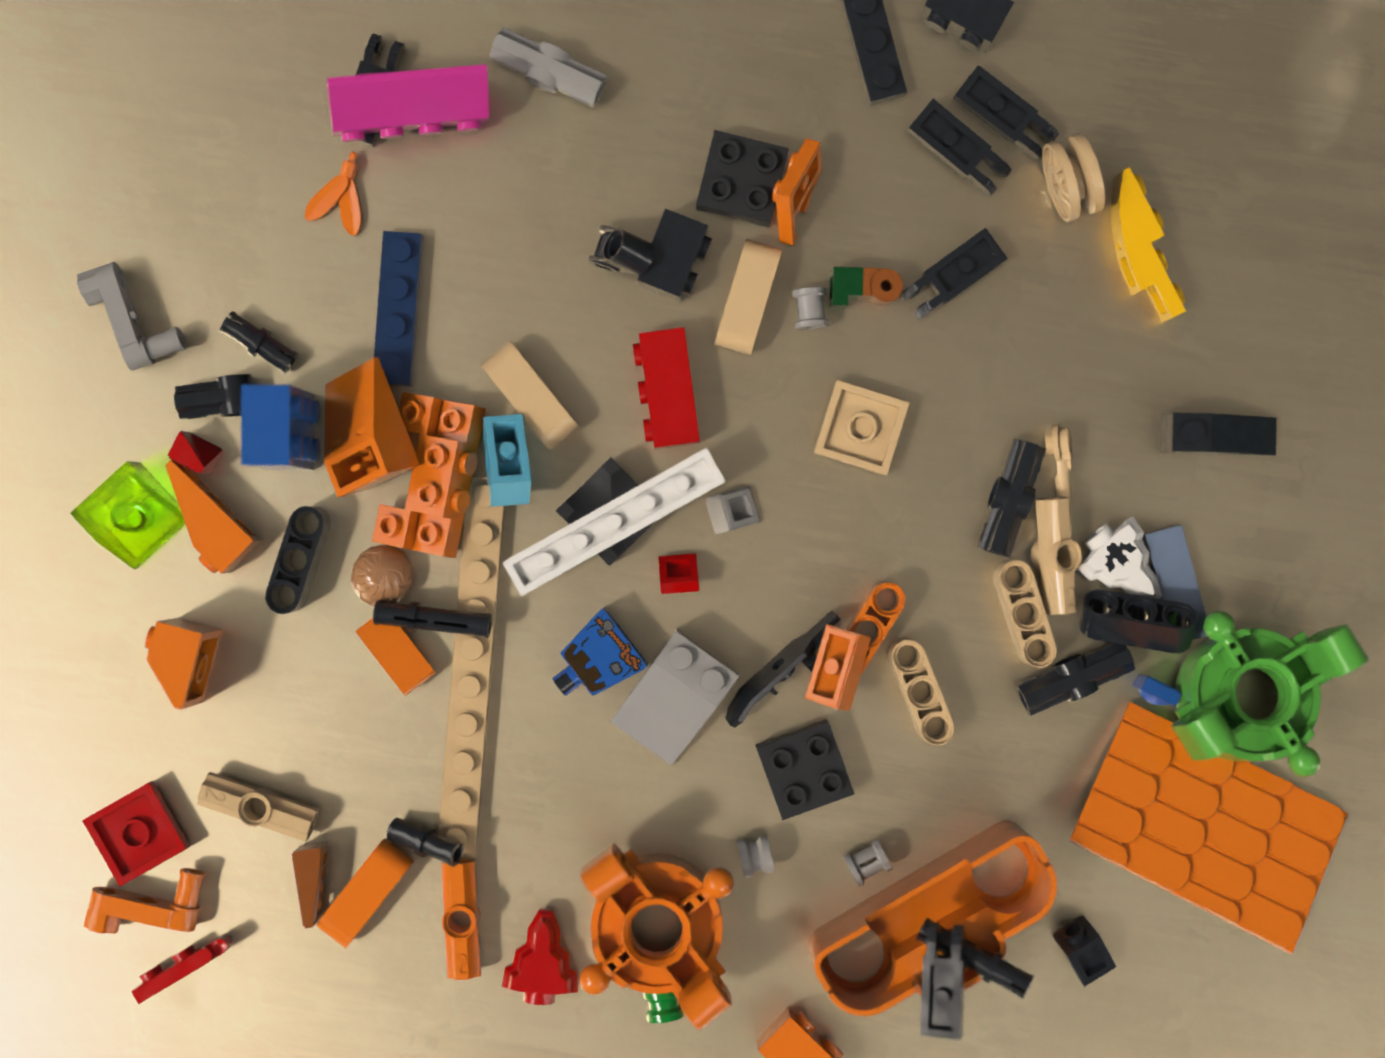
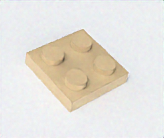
[813,380,910,476]

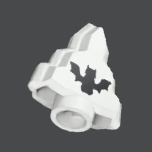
[1077,517,1162,599]

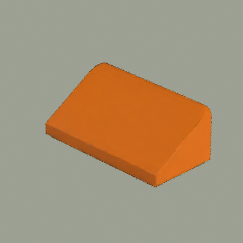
[805,624,871,711]

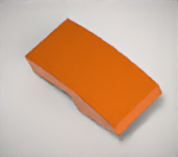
[355,618,436,696]

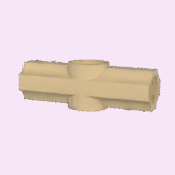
[1031,496,1082,615]
[197,772,319,842]

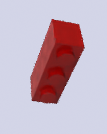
[632,327,700,450]

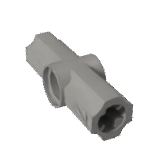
[489,27,607,108]

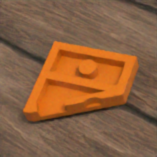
[772,138,822,246]

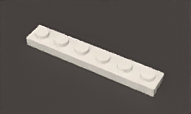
[502,448,726,596]

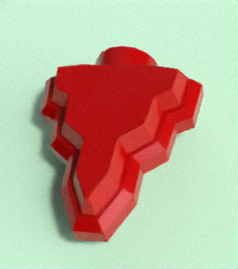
[502,909,578,1005]

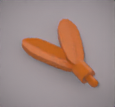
[304,152,362,236]

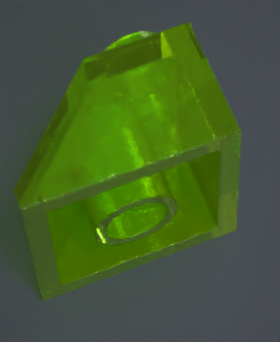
[70,461,185,570]

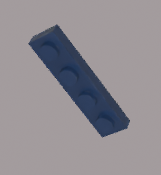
[374,231,423,387]

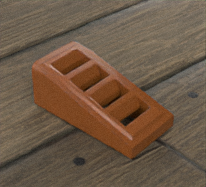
[292,842,329,928]

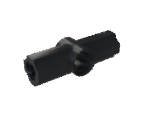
[977,439,1046,558]
[1016,643,1136,716]

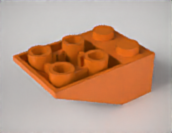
[324,357,420,498]

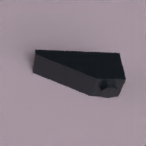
[1160,412,1277,456]

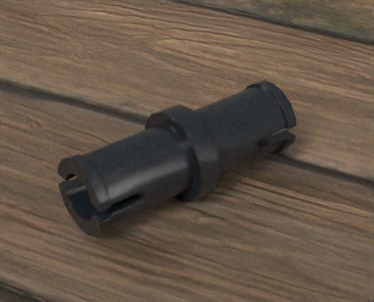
[220,311,298,374]
[387,817,464,867]

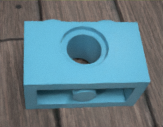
[482,414,532,507]

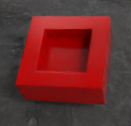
[658,553,699,594]

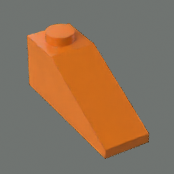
[165,460,262,574]

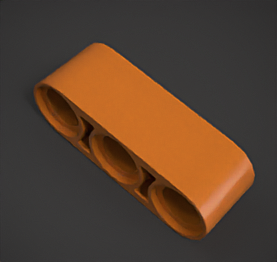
[845,582,905,674]
[315,838,414,949]

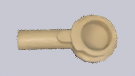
[1045,424,1073,499]

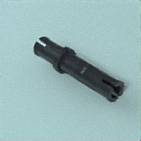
[373,600,492,638]
[916,917,1034,999]

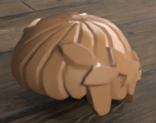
[351,545,413,606]

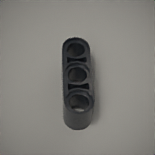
[265,506,331,614]
[1079,589,1198,653]

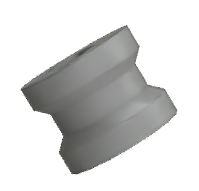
[737,835,775,878]

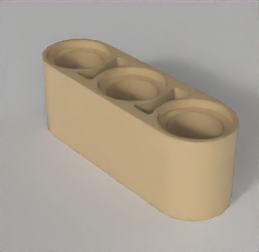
[714,239,782,355]
[480,341,579,451]
[993,560,1057,668]
[887,637,955,746]

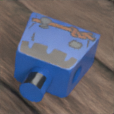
[552,607,648,696]

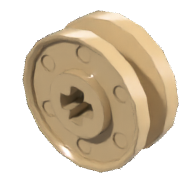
[1042,133,1105,222]

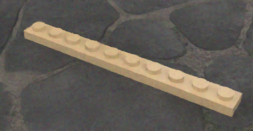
[438,476,505,859]

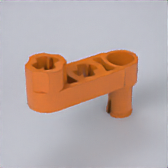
[83,868,205,934]

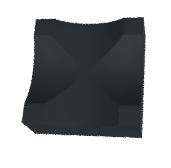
[696,130,789,228]
[556,457,656,566]
[755,719,855,820]

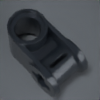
[587,225,655,275]

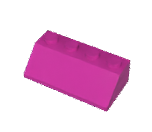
[327,64,489,142]

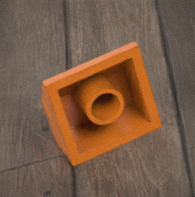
[145,618,222,710]

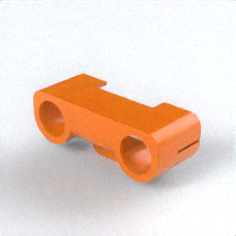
[808,821,1057,1016]

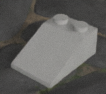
[610,629,739,766]

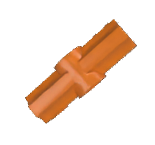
[441,858,481,980]

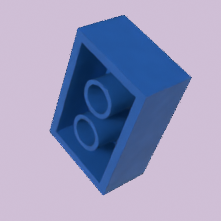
[241,385,320,470]

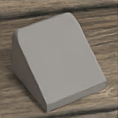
[706,486,760,534]

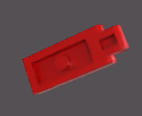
[131,934,233,1004]

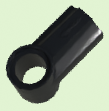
[174,374,252,419]

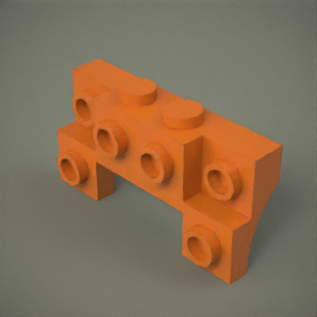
[372,392,486,558]

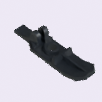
[725,610,841,728]

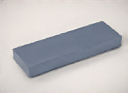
[1143,525,1207,640]

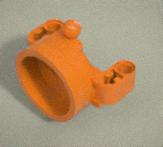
[579,843,734,1030]

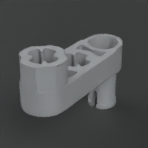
[77,262,186,371]

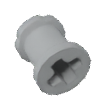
[792,287,829,330]
[843,838,893,887]

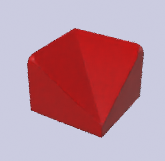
[167,431,223,475]

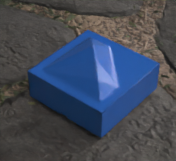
[1132,674,1182,706]

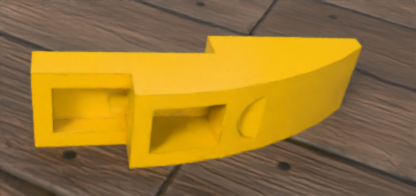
[1111,167,1186,323]

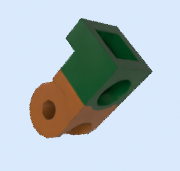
[829,267,903,310]

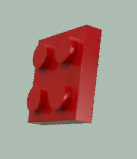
[82,781,190,887]

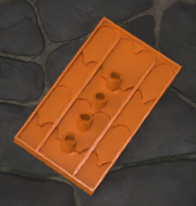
[1070,702,1348,955]

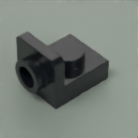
[1052,916,1117,987]

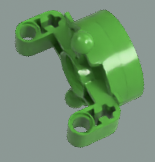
[1171,611,1369,777]

